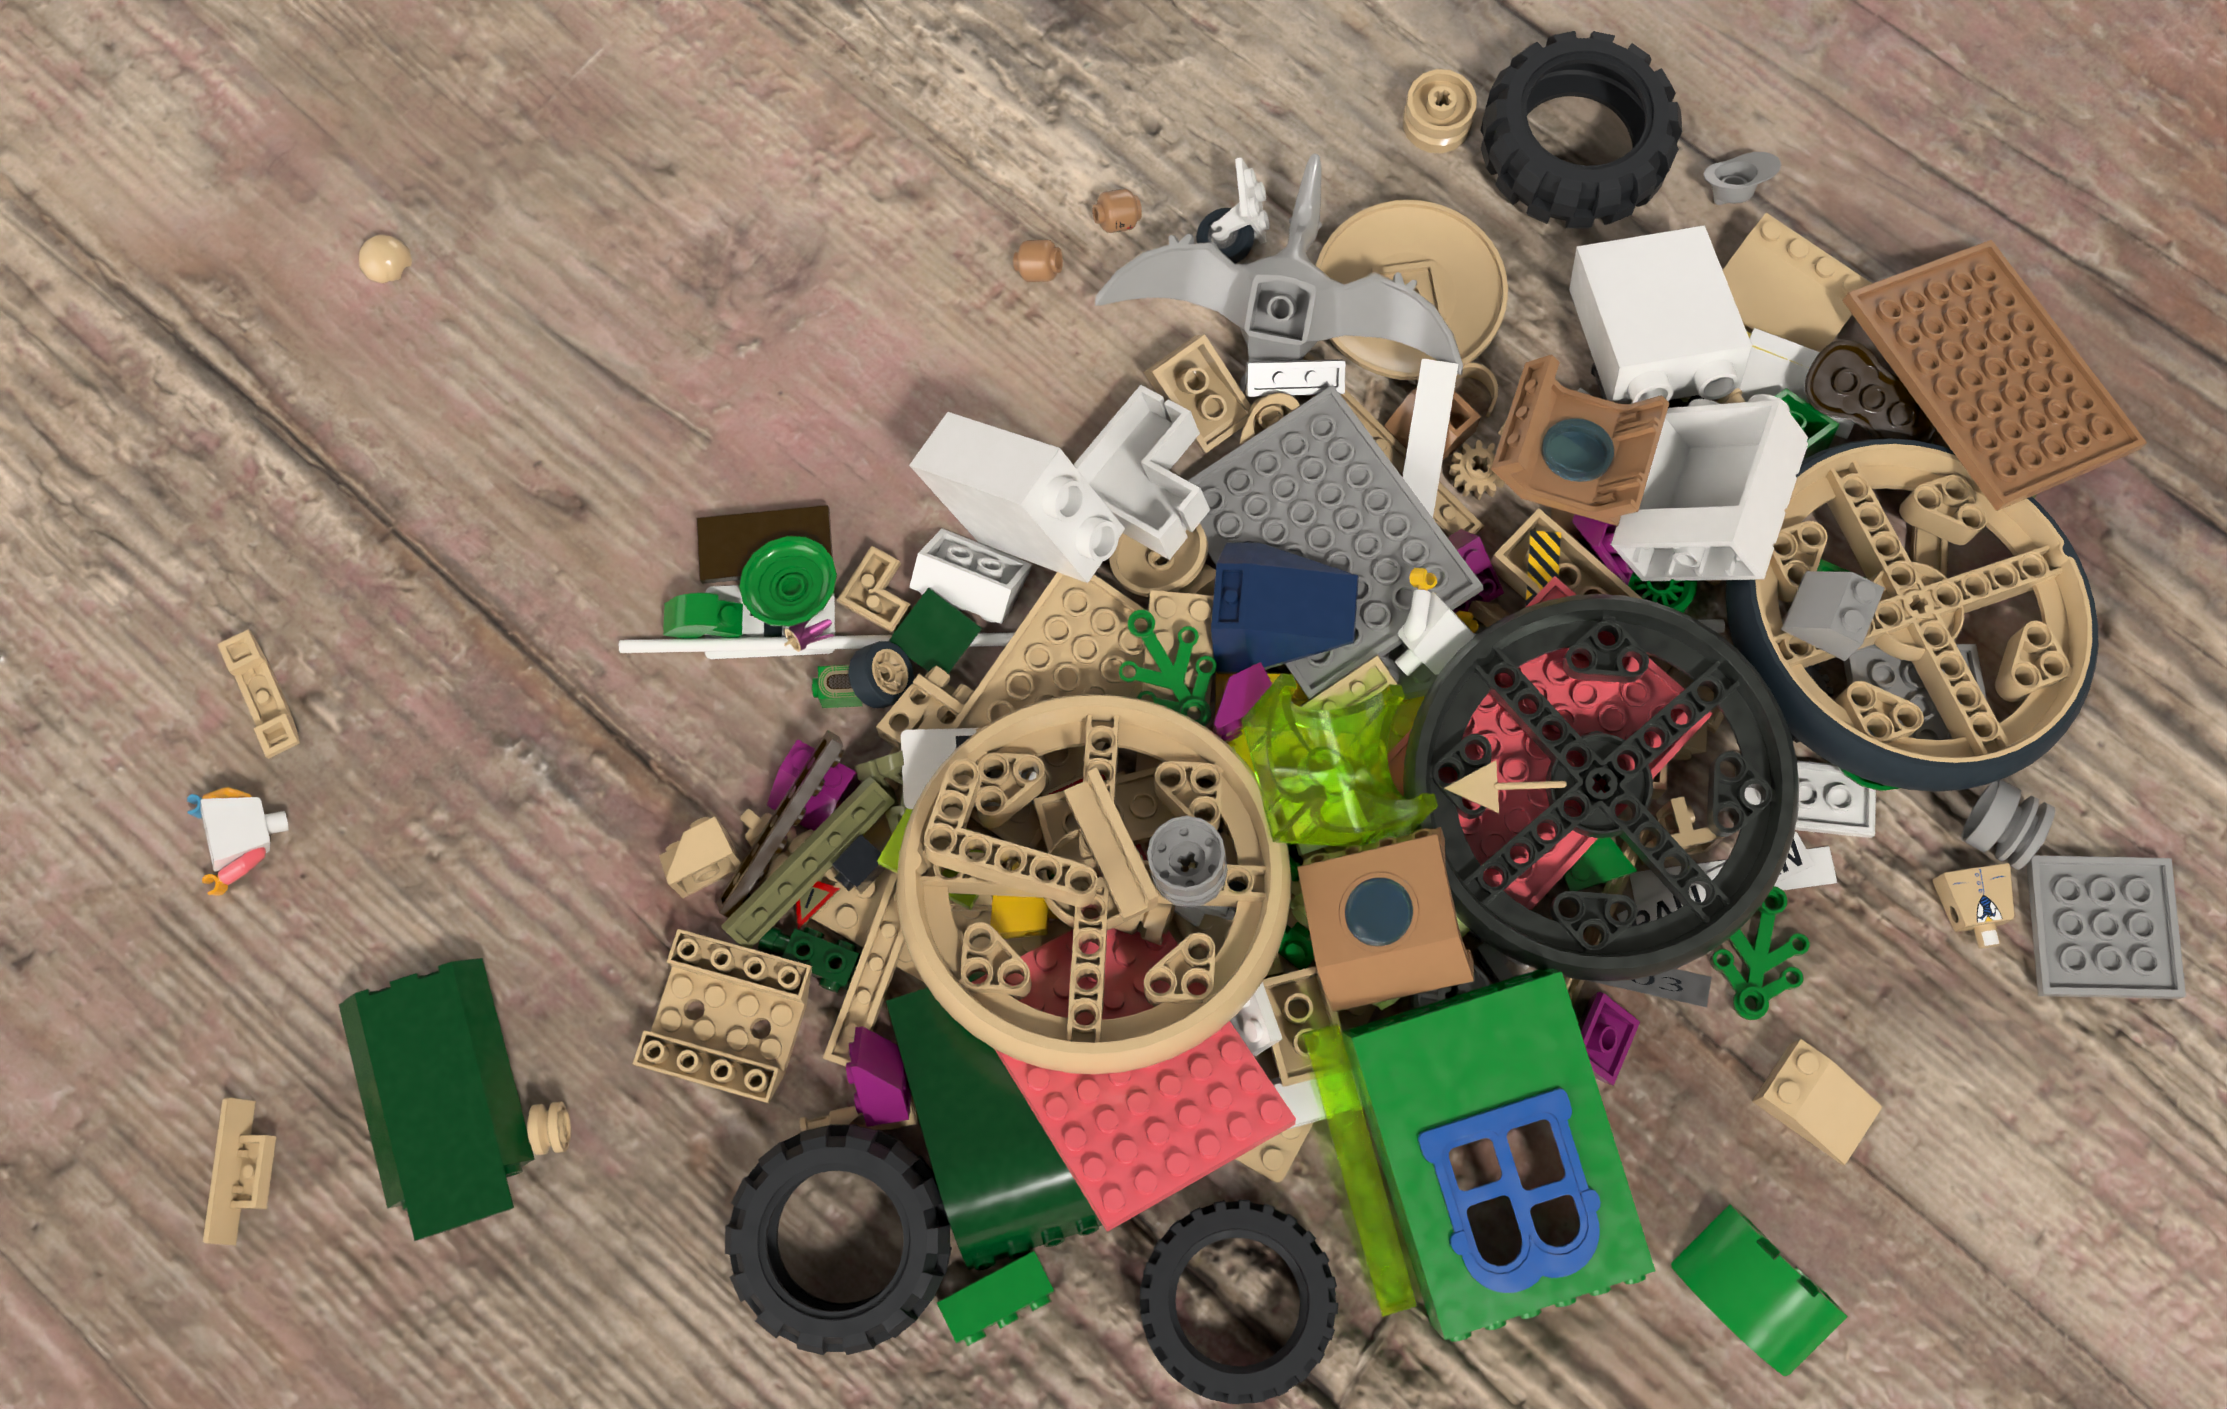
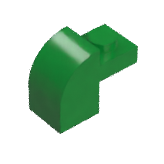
[663,593,743,639]

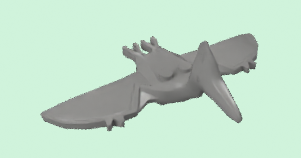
[1095,153,1463,399]

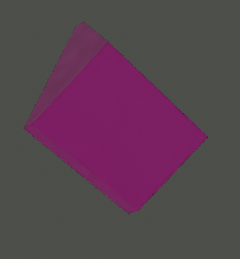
[1578,992,1640,1086]

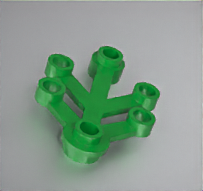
[1118,610,1216,727]
[1710,886,1810,1020]

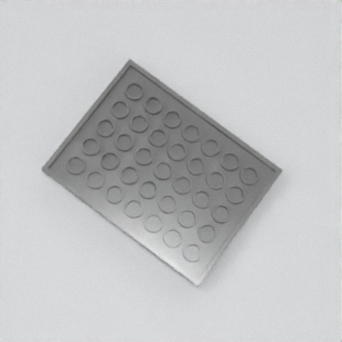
[1188,385,1484,700]

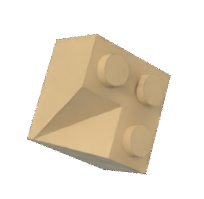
[659,817,742,898]

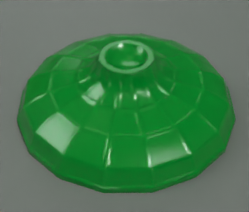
[739,536,837,627]

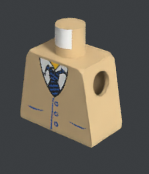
[1933,863,2014,949]

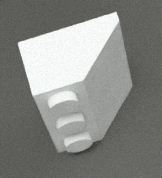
[909,528,1032,624]

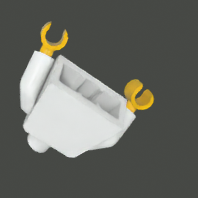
[1394,568,1479,676]

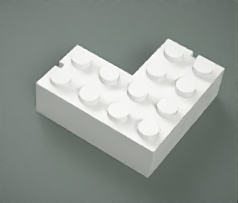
[1074,385,1210,560]

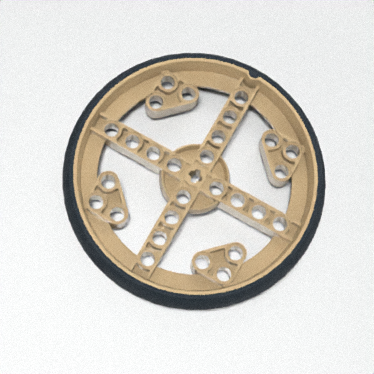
[1725,438,2099,791]

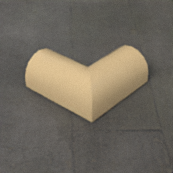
[836,546,912,634]

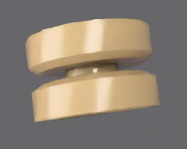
[1403,69,1477,153]

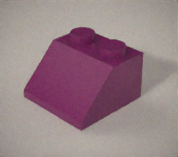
[767,739,861,831]

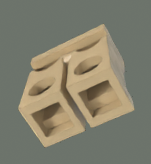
[876,666,974,751]

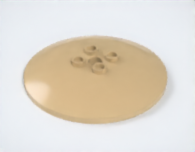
[1316,200,1508,380]

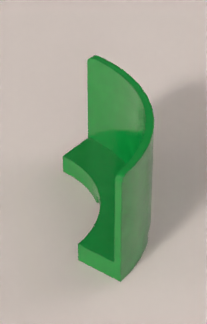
[1671,1204,1848,1376]

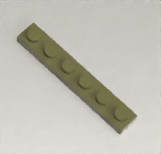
[721,776,896,949]

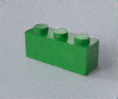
[937,1251,1056,1347]

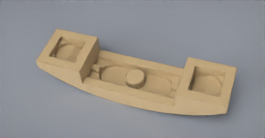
[217,629,300,759]

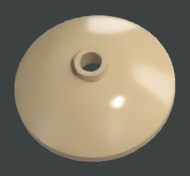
[1109,523,1208,597]

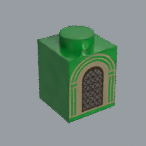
[812,665,863,708]

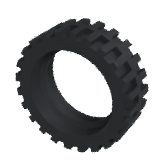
[1140,1199,1338,1404]

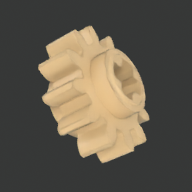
[1449,440,1505,500]

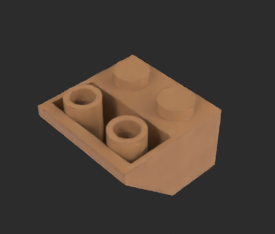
[1384,387,1481,461]

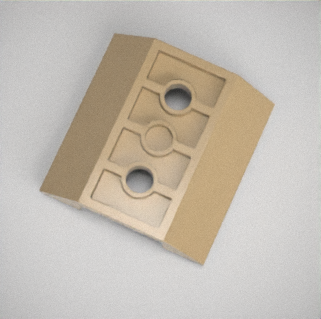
[632,929,812,1104]

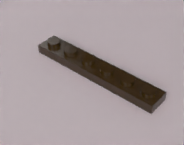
[717,730,844,918]

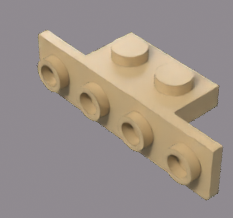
[203,1098,276,1245]

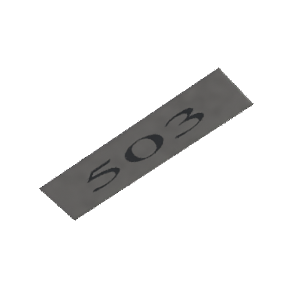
[1587,969,1712,1008]

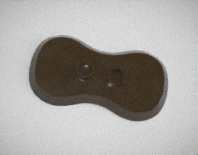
[1804,340,1939,444]

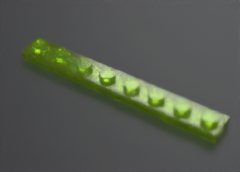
[1302,1023,1417,1317]

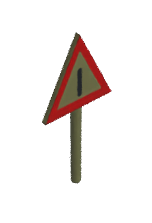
[796,876,841,930]

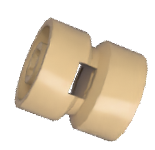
[1114,903,1176,945]

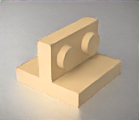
[1640,796,1725,865]

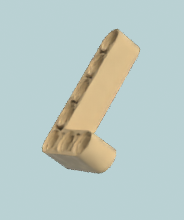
[924,758,1098,907]

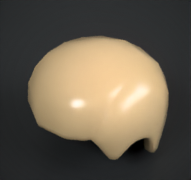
[359,235,412,284]

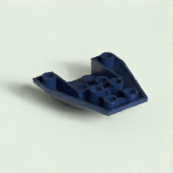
[1211,543,1359,674]

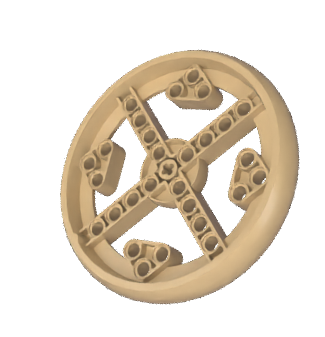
[897,694,1291,1075]

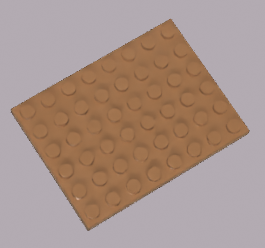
[1842,240,2147,511]

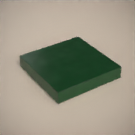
[889,588,983,674]

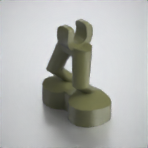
[854,751,907,833]

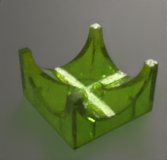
[1241,674,1438,847]

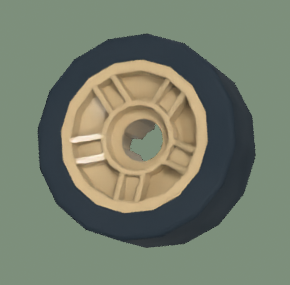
[848,641,914,708]

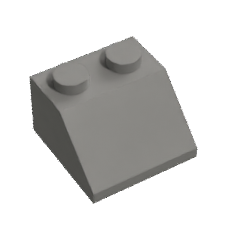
[1781,571,1885,661]

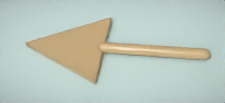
[1444,760,1566,813]

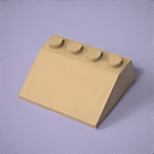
[1722,213,1872,352]

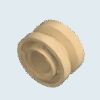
[527,1102,571,1155]

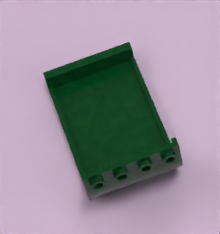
[886,971,1102,1270]

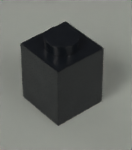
[832,835,886,894]

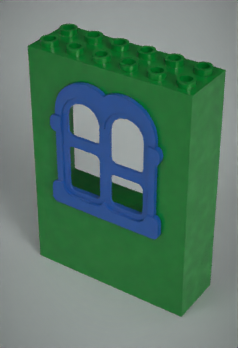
[1340,968,1656,1342]

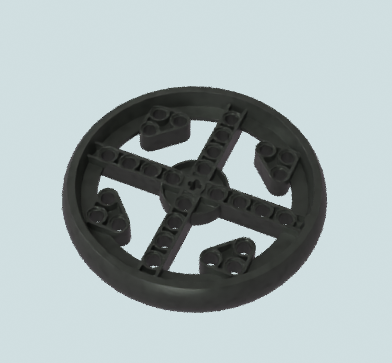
[1403,594,1799,981]

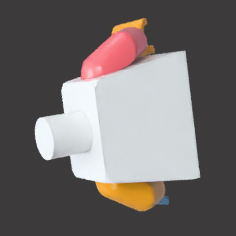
[187,787,288,896]

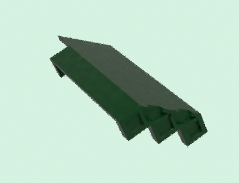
[339,958,535,1241]

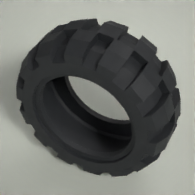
[1480,31,1682,229]
[725,1124,952,1355]

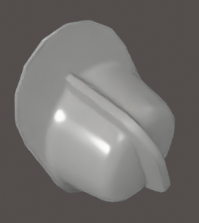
[1703,152,1781,205]

